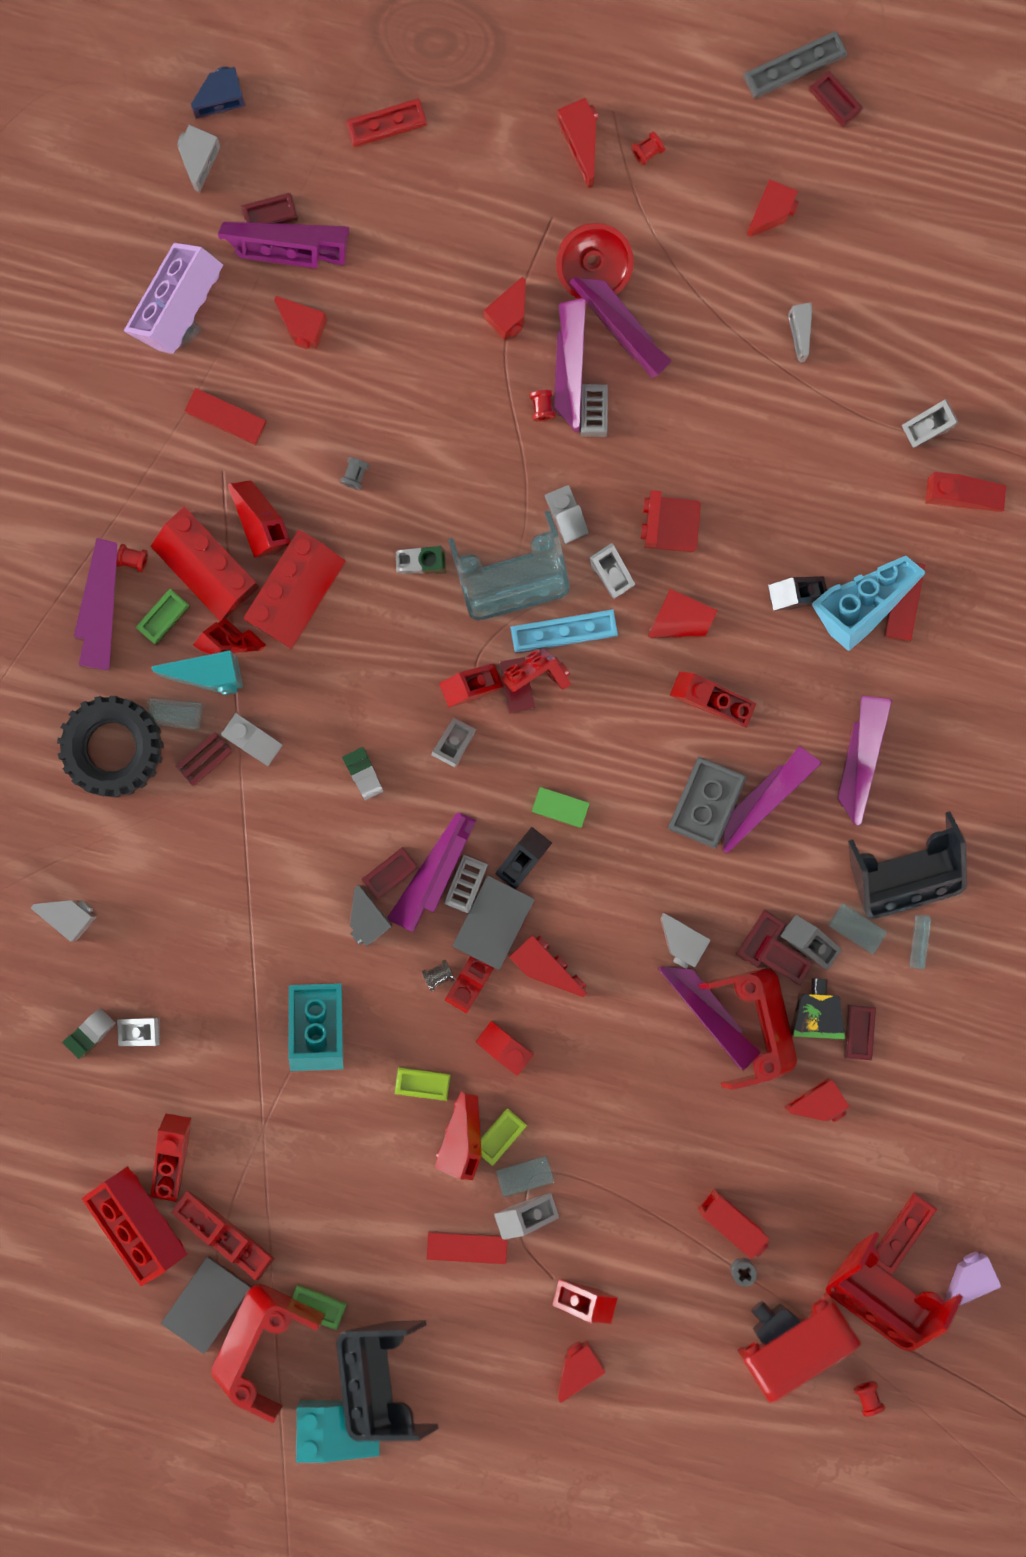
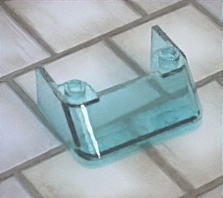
[448,510,570,620]

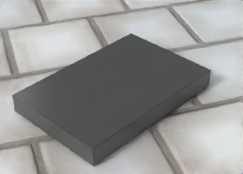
[667,756,748,850]
[452,876,535,970]
[161,1256,251,1354]

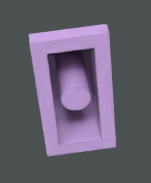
[945,1252,1001,1305]

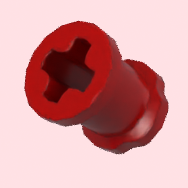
[631,131,665,166]
[529,390,556,421]
[116,544,148,573]
[854,1381,886,1417]

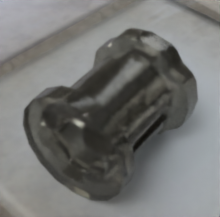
[422,959,455,992]

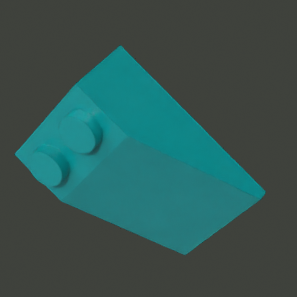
[152,651,243,696]
[288,983,344,1071]
[296,1400,380,1463]

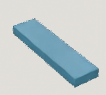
[511,609,618,653]

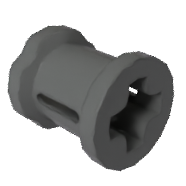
[339,457,370,490]
[730,1258,757,1287]

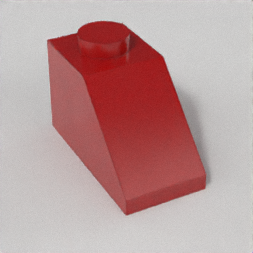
[747,179,800,237]
[484,276,526,341]
[274,296,327,349]
[439,663,504,708]
[475,1021,534,1076]
[784,1078,850,1122]
[553,1279,618,1324]
[557,1341,606,1403]

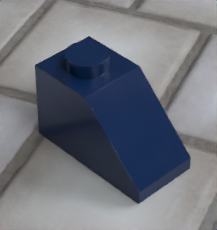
[191,67,245,119]

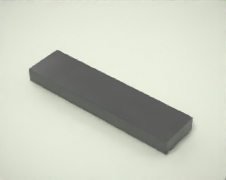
[743,31,847,99]

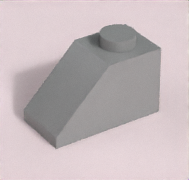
[177,125,221,192]
[221,713,283,766]
[31,900,97,942]
[660,913,710,969]
[494,1193,559,1240]

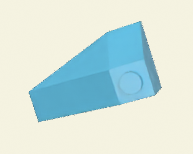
[812,556,925,651]

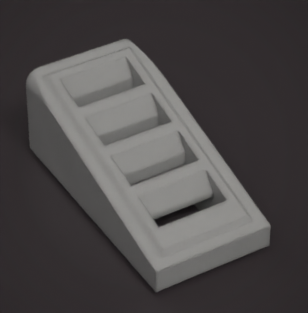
[788,303,812,363]
[581,384,608,437]
[444,855,488,913]

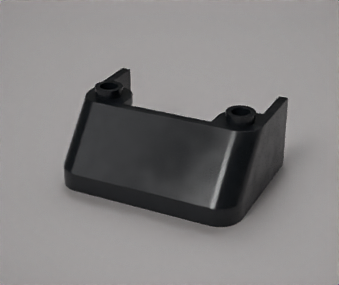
[848,811,967,919]
[336,1320,439,1441]

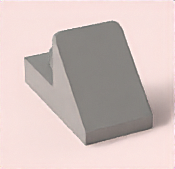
[902,399,959,448]
[545,485,589,544]
[590,543,636,599]
[431,717,476,767]
[117,1017,161,1046]

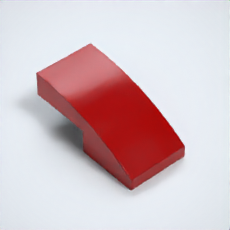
[444,956,494,1014]

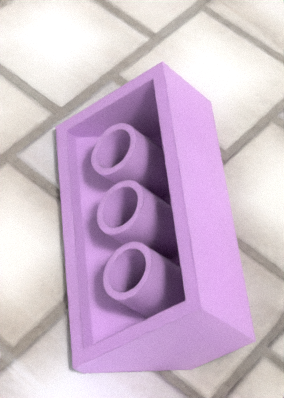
[124,243,223,354]

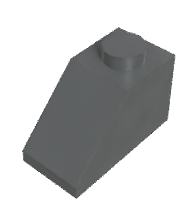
[350,885,393,947]
[781,915,842,970]

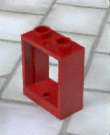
[698,1189,769,1259]

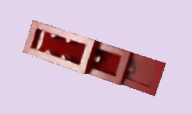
[171,1191,275,1280]

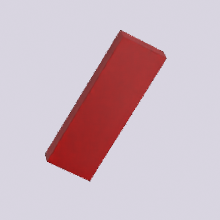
[346,98,427,147]
[184,388,267,446]
[884,562,926,642]
[876,1193,937,1275]
[426,1231,508,1264]

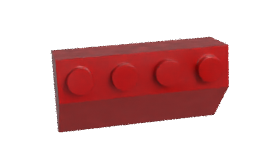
[150,506,259,621]
[243,529,346,649]
[81,1166,188,1286]

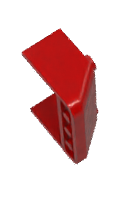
[698,969,797,1090]
[826,1231,963,1351]
[211,1284,326,1423]
[738,1292,861,1403]

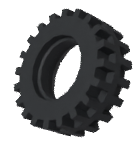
[57,695,164,798]

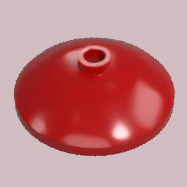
[556,223,634,299]

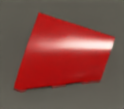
[648,589,718,639]
[193,618,266,654]

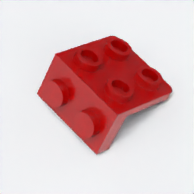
[641,490,701,552]
[501,649,571,692]

